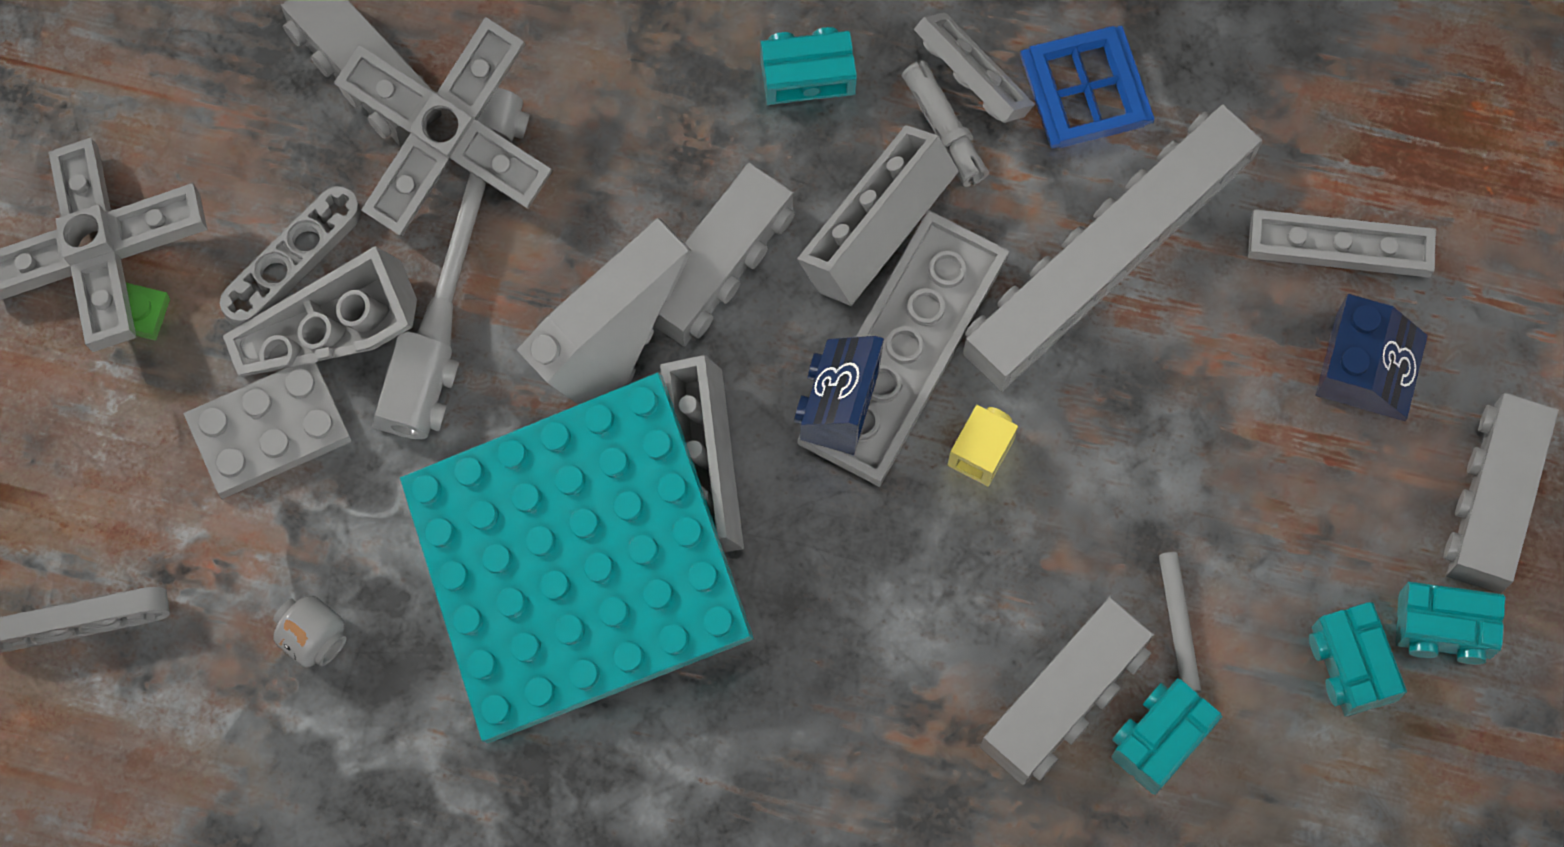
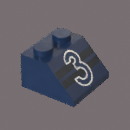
[1315,294,1428,421]
[794,336,884,455]

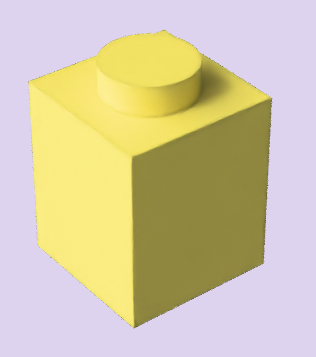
[947,404,1018,487]

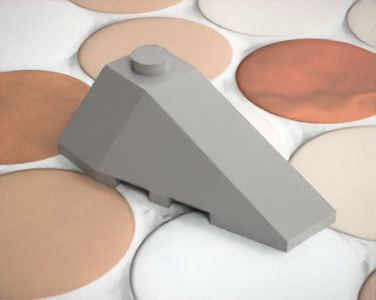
[517,218,692,405]
[223,246,417,377]

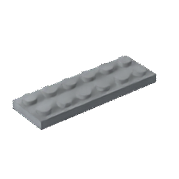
[797,210,1009,487]

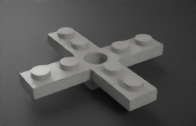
[334,17,553,236]
[0,137,208,352]

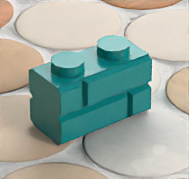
[760,27,857,105]
[1395,581,1505,665]
[1309,602,1407,717]
[1111,678,1223,795]

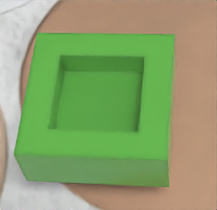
[126,283,170,341]

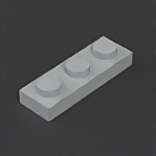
[914,12,1035,123]

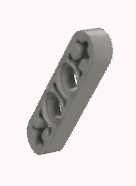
[220,186,361,327]
[0,587,170,653]

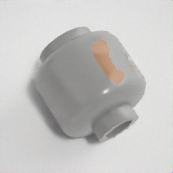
[273,596,346,667]

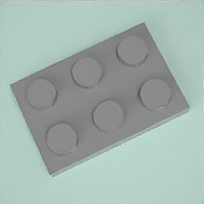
[183,362,352,499]

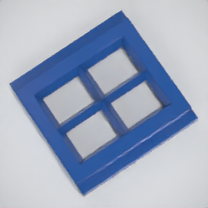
[1020,26,1155,149]

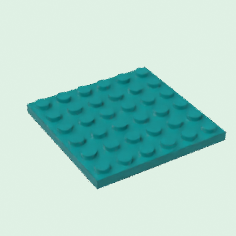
[400,372,754,744]

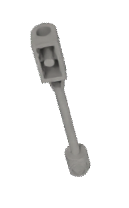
[372,88,530,439]

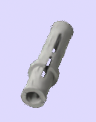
[902,61,989,187]

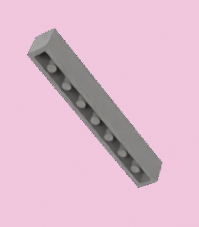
[963,104,1262,392]

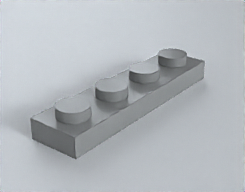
[1248,209,1436,278]

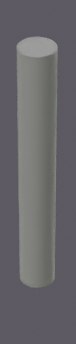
[1159,552,1201,693]

